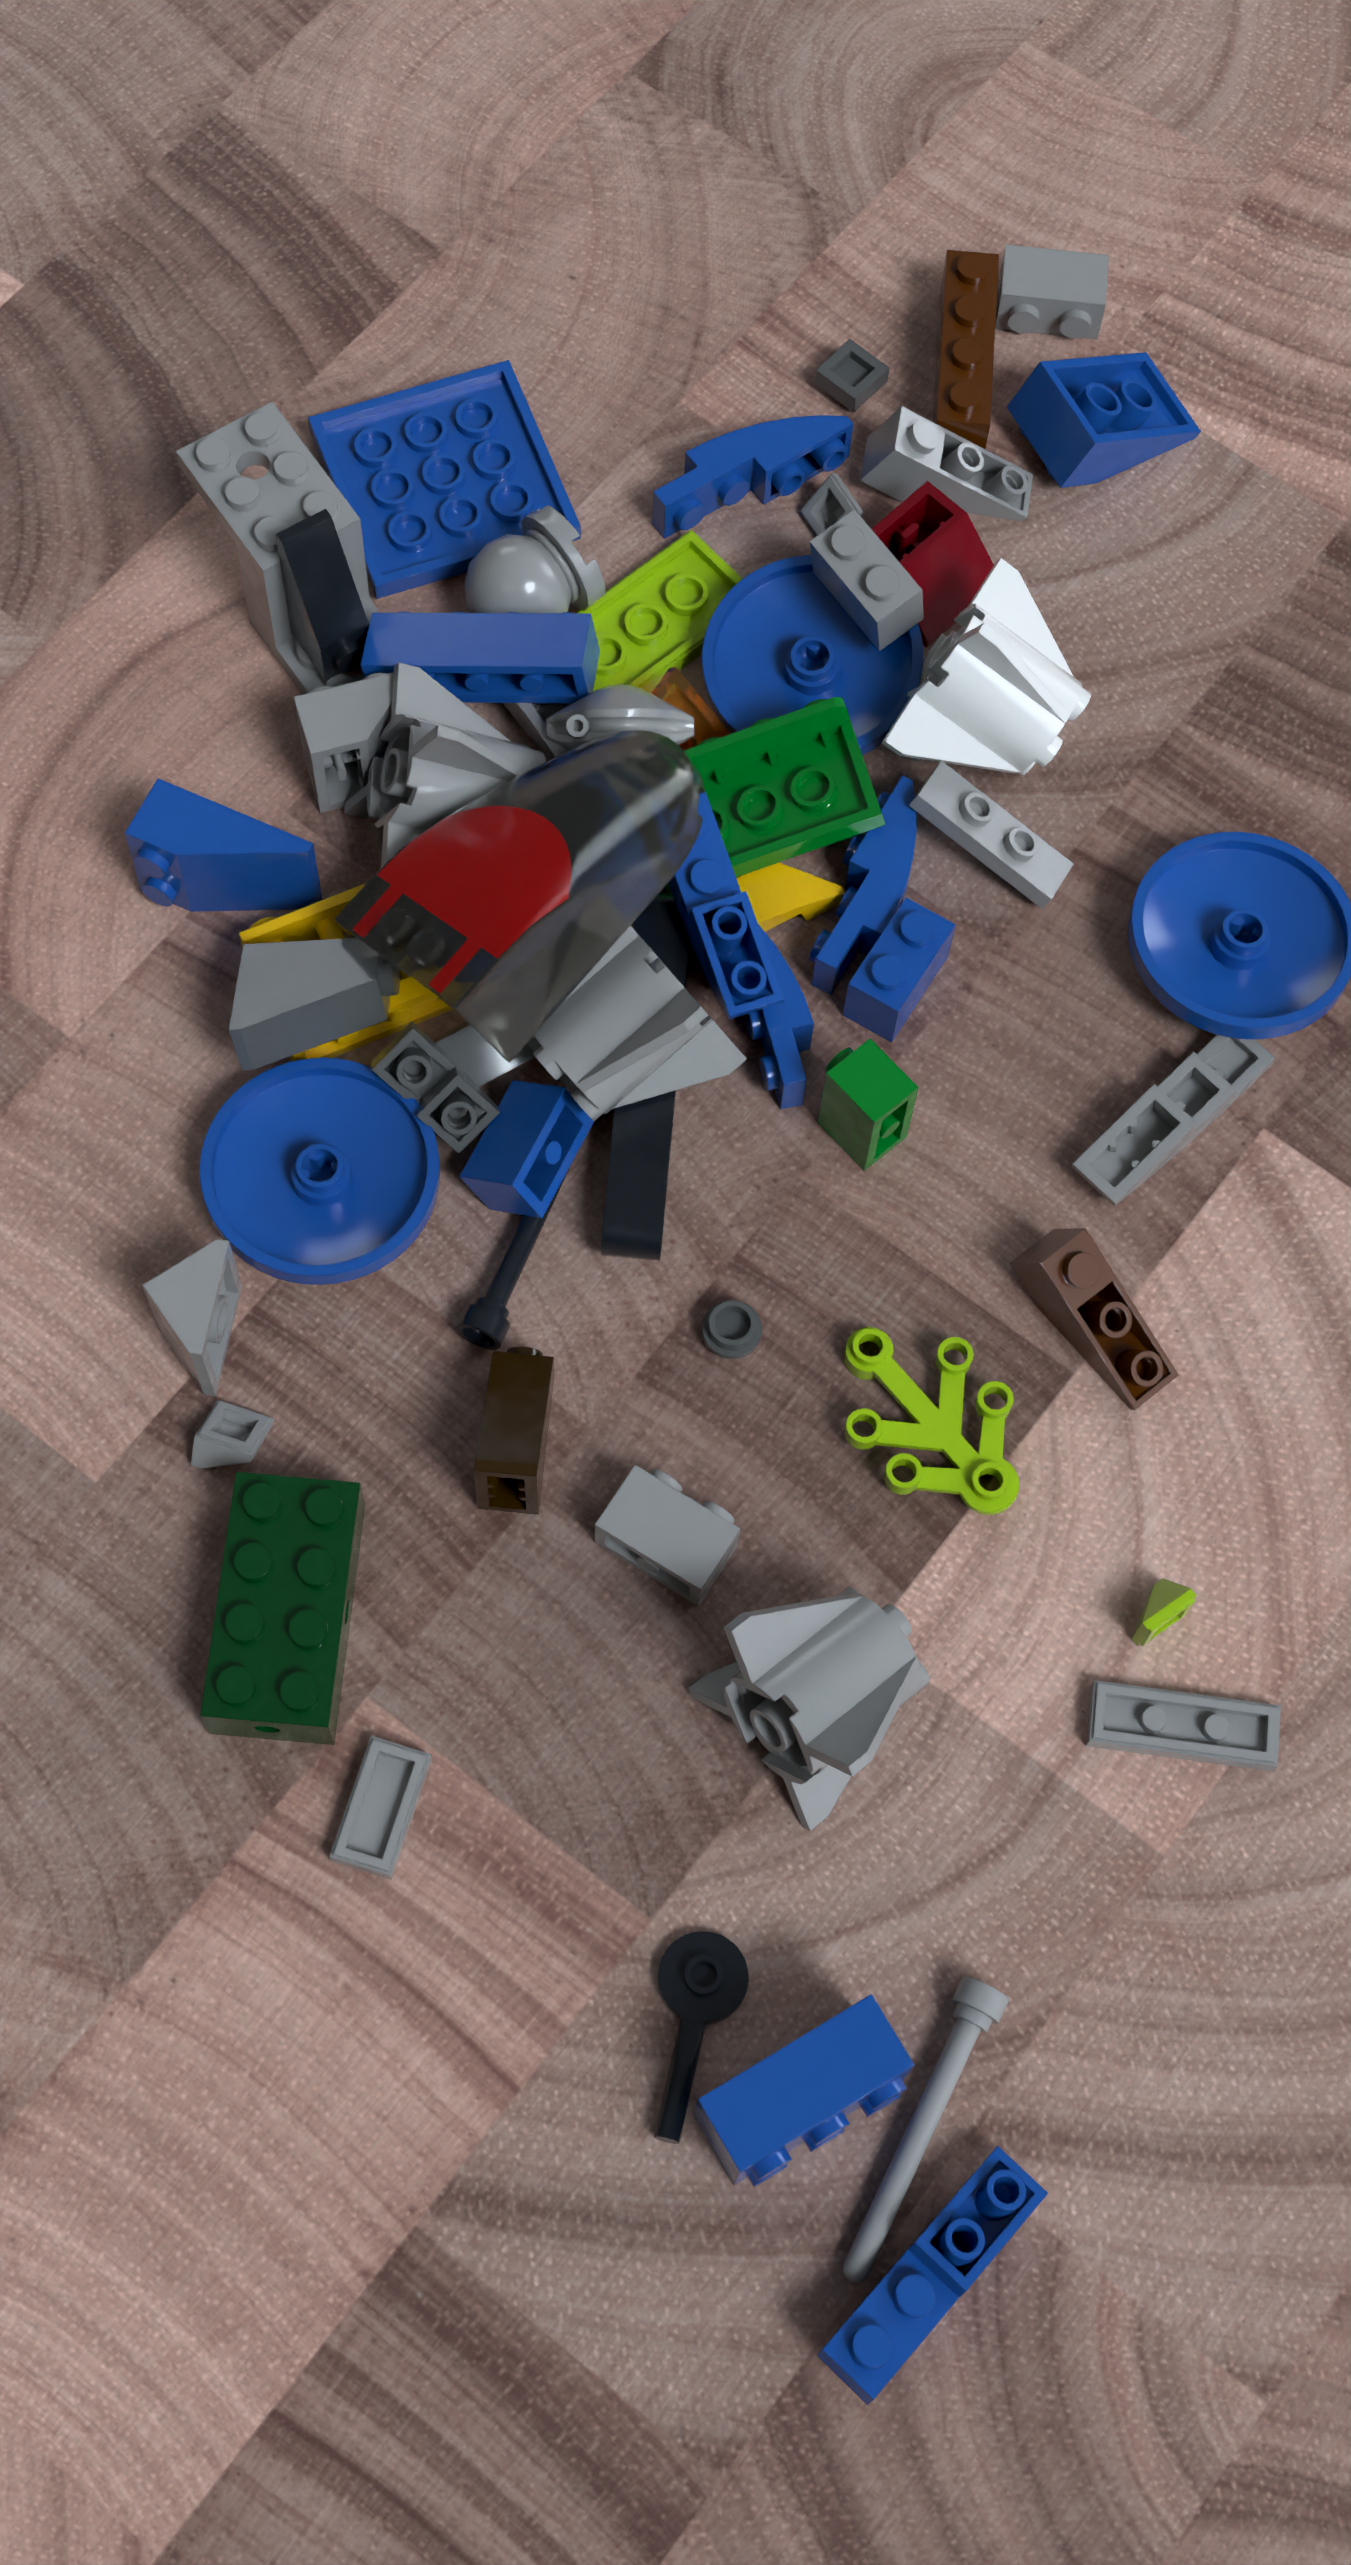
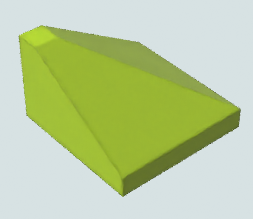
[1132,1578,1197,1646]

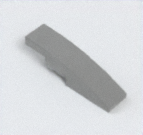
[1072,1035,1275,1207]

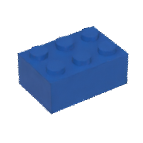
[693,1994,915,2187]

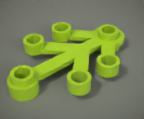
[844,1327,1019,1515]

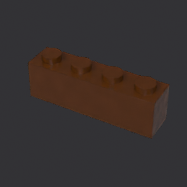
[932,250,999,449]

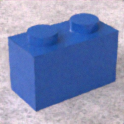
[843,897,956,1043]
[459,1080,594,1218]

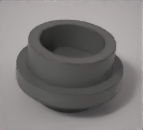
[702,1300,762,1359]

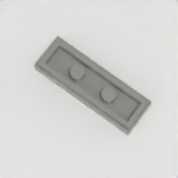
[1086,1680,1281,1772]

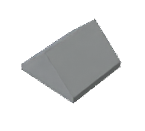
[143,1239,242,1397]

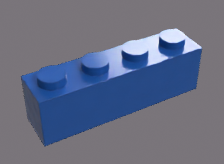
[361,611,600,703]

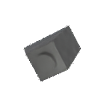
[229,936,400,1070]

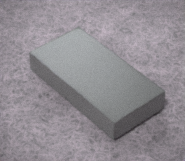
[329,1736,432,1880]

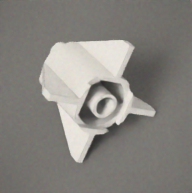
[882,558,1091,776]

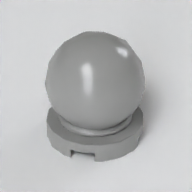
[465,505,606,613]

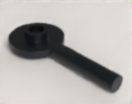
[654,1931,749,2144]

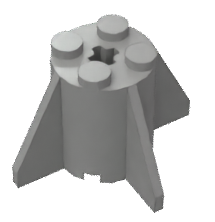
[344,662,546,882]
[521,889,747,1121]
[688,1587,930,1831]

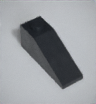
[276,509,369,681]

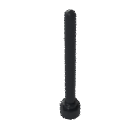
[456,1164,572,1350]

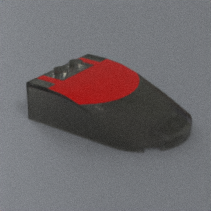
[334,730,705,1063]

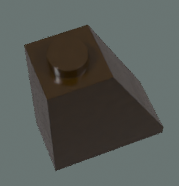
[474,1347,554,1515]

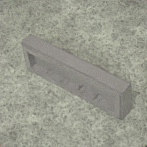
[909,760,1073,909]

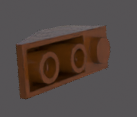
[1010,1228,1179,1410]

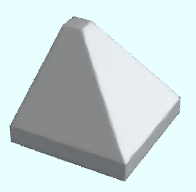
[191,1400,274,1469]

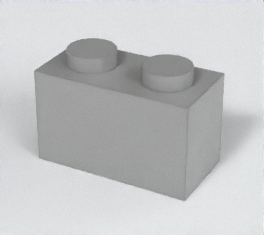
[995,244,1109,340]
[810,509,924,651]
[595,1465,740,1606]

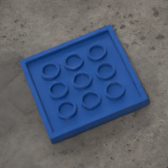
[308,360,581,599]

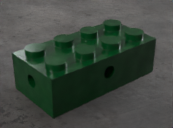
[200,1472,365,1745]

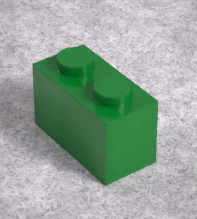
[818,1038,919,1171]

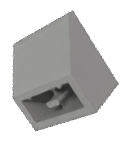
[293,672,394,813]

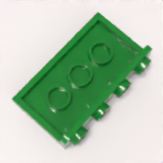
[631,697,886,893]

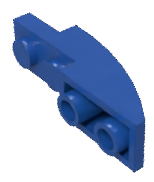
[652,415,853,539]
[809,776,917,995]
[649,791,785,1020]
[745,924,814,1110]
[817,2146,1048,2405]

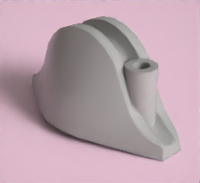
[546,684,694,770]

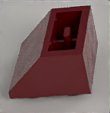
[871,481,994,648]

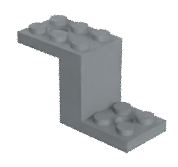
[176,402,380,694]

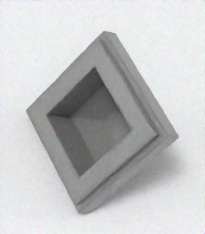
[800,472,864,536]

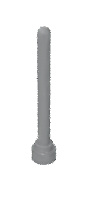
[842,1976,1010,2283]

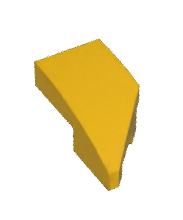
[736,863,846,932]

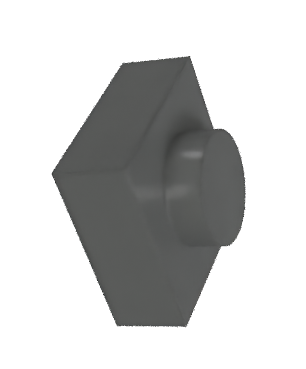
[814,339,890,412]

